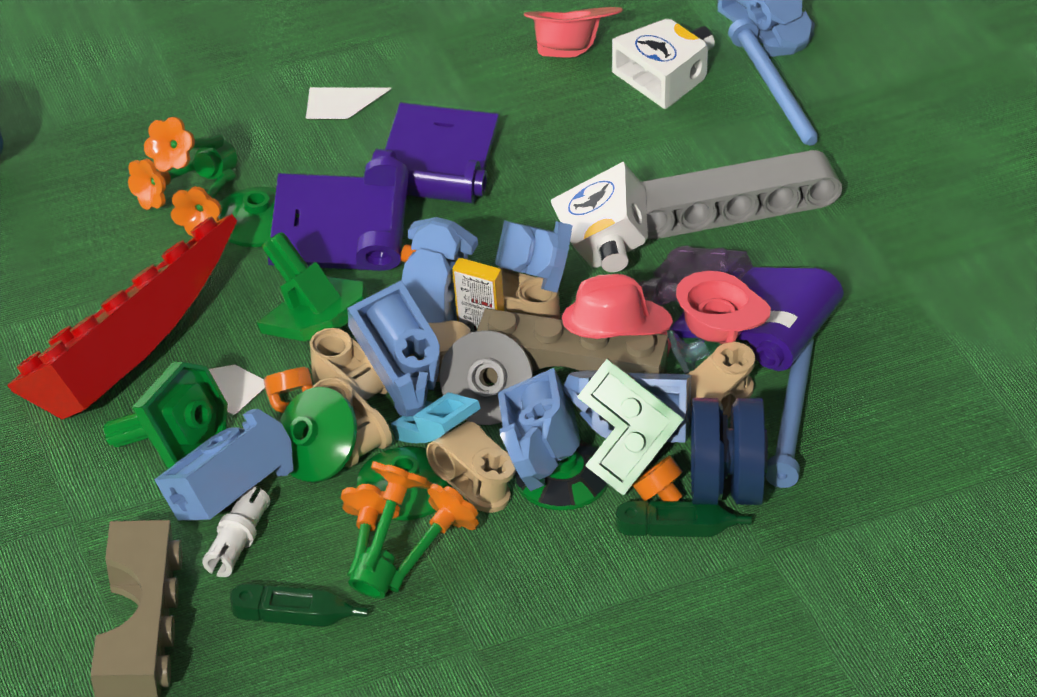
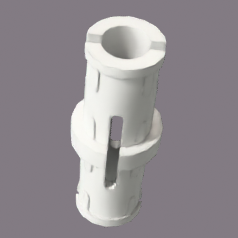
[202,486,270,577]

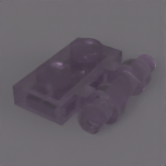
[638,246,753,305]

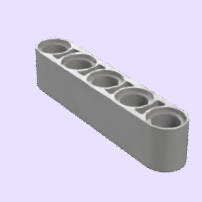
[641,150,842,239]

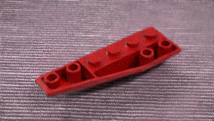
[7,214,237,420]

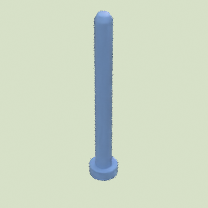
[728,18,818,146]
[765,338,814,488]

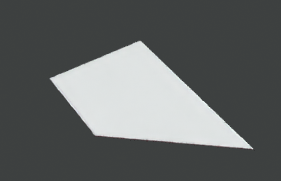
[306,87,392,119]
[209,364,265,415]

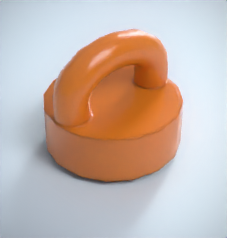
[263,367,313,413]

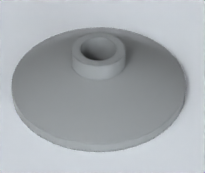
[440,330,533,425]

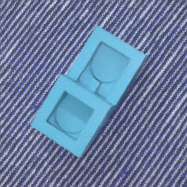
[391,392,481,444]

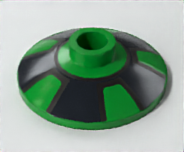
[514,440,609,511]

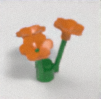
[128,117,237,237]
[341,461,479,599]

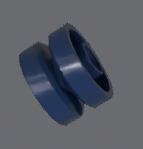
[691,398,768,505]

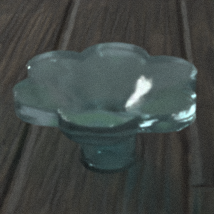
[667,330,710,375]

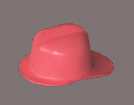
[524,7,623,58]
[676,271,771,344]
[562,274,673,339]

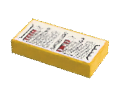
[452,258,505,333]

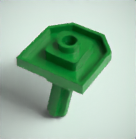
[256,232,368,342]
[103,362,228,469]

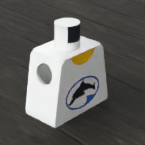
[612,19,714,109]
[551,162,648,272]

